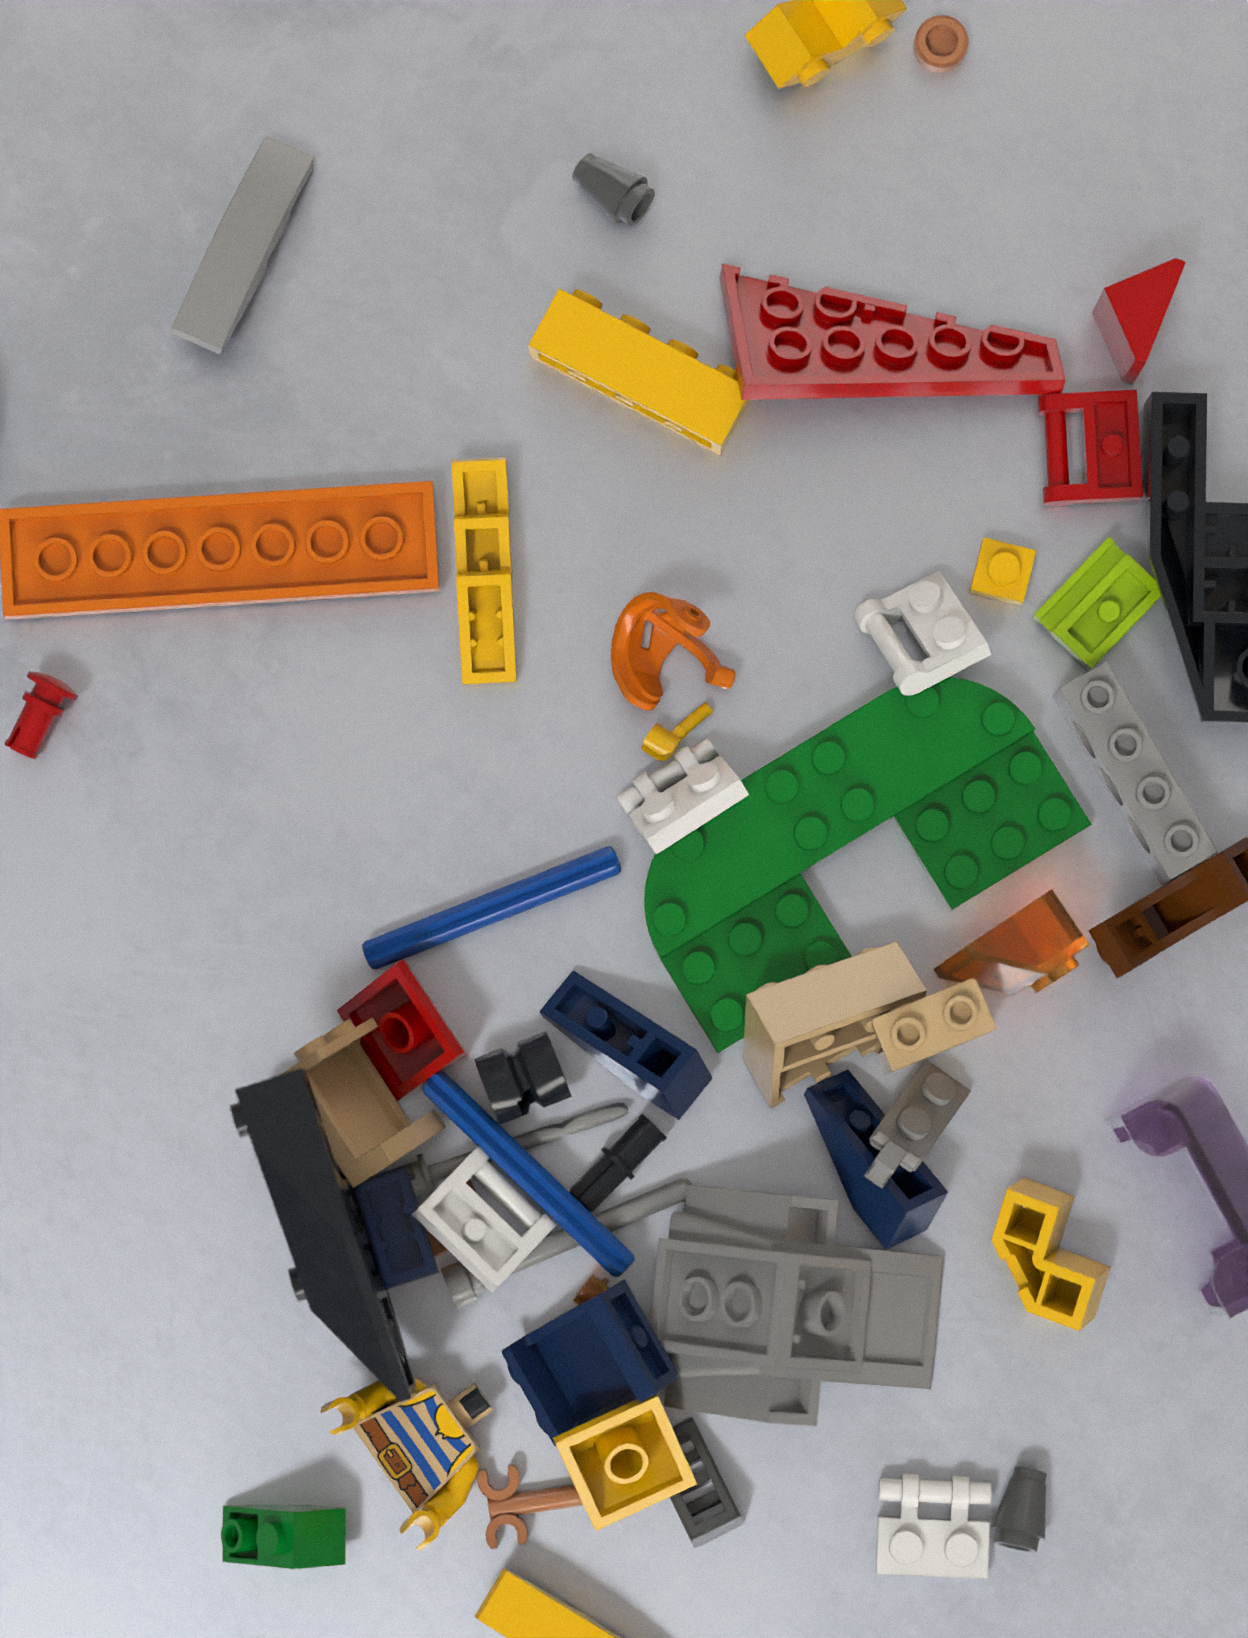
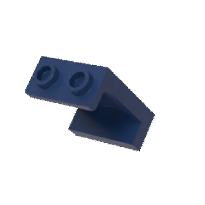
[502,1279,680,1447]

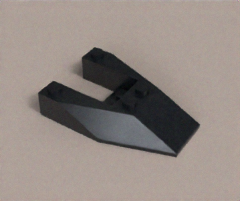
[1143,392,1248,724]
[230,1068,418,1402]

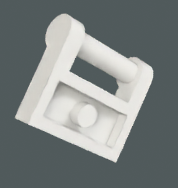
[853,570,991,696]
[412,1146,558,1292]

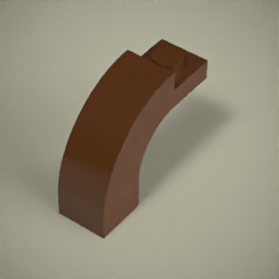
[1088,837,1248,979]

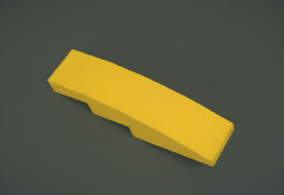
[451,457,517,684]
[475,1568,623,1638]

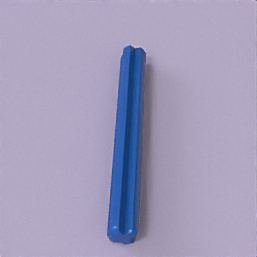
[362,846,621,970]
[422,1070,635,1278]

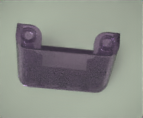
[1105,1076,1248,1318]

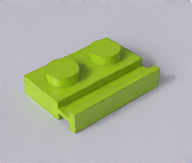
[1032,537,1161,671]

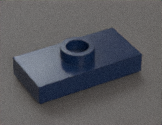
[354,1166,439,1290]

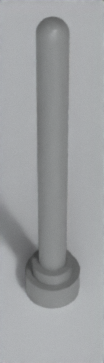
[440,1178,692,1310]

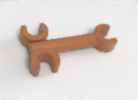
[477,1464,583,1549]

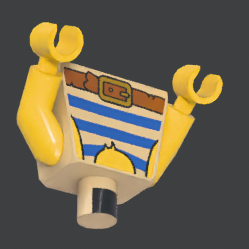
[320,1378,494,1550]

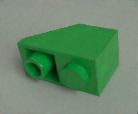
[221,1505,346,1569]

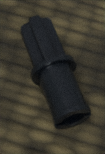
[569,1114,667,1212]

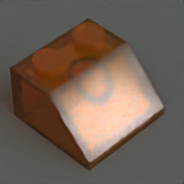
[933,889,1090,995]

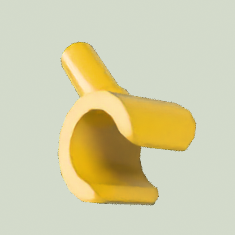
[641,702,713,761]

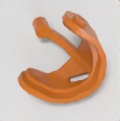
[611,592,736,711]

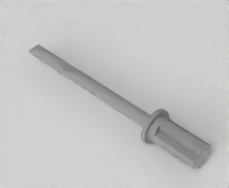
[377,1103,628,1196]

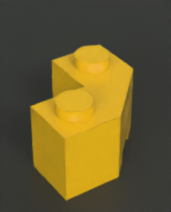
[744,0,907,89]
[991,1177,1111,1331]

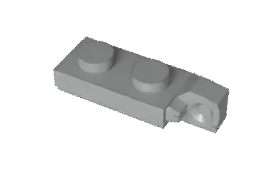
[864,1060,971,1188]

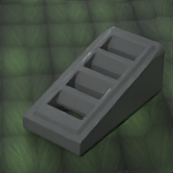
[670,1417,743,1548]

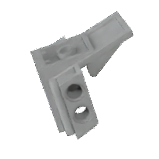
[650,1185,943,1426]

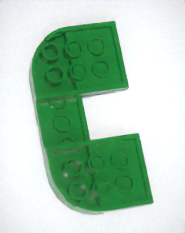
[644,677,1092,1054]

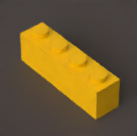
[528,289,750,456]

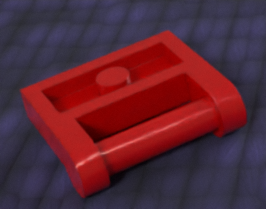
[1037,390,1143,506]

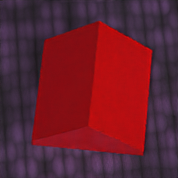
[1092,258,1186,385]
[336,960,468,1101]

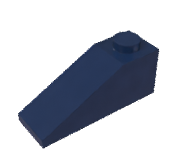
[539,970,713,1120]
[804,1070,948,1250]

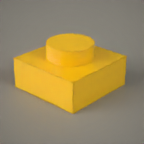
[969,537,1037,606]

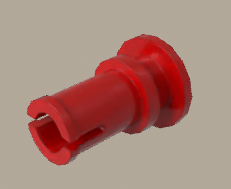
[4,671,78,759]

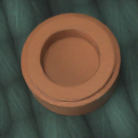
[914,15,969,73]

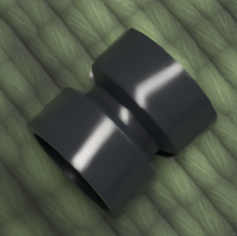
[474,1031,572,1125]

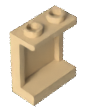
[872,978,997,1076]
[280,1017,446,1188]

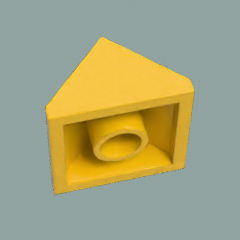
[553,1393,697,1531]

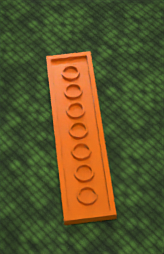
[0,481,440,620]

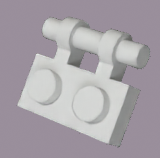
[616,738,749,855]
[875,1473,991,1579]

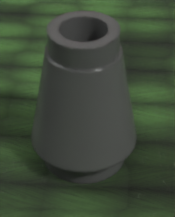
[572,153,655,226]
[990,1466,1047,1553]

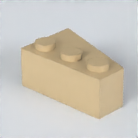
[743,941,927,1109]

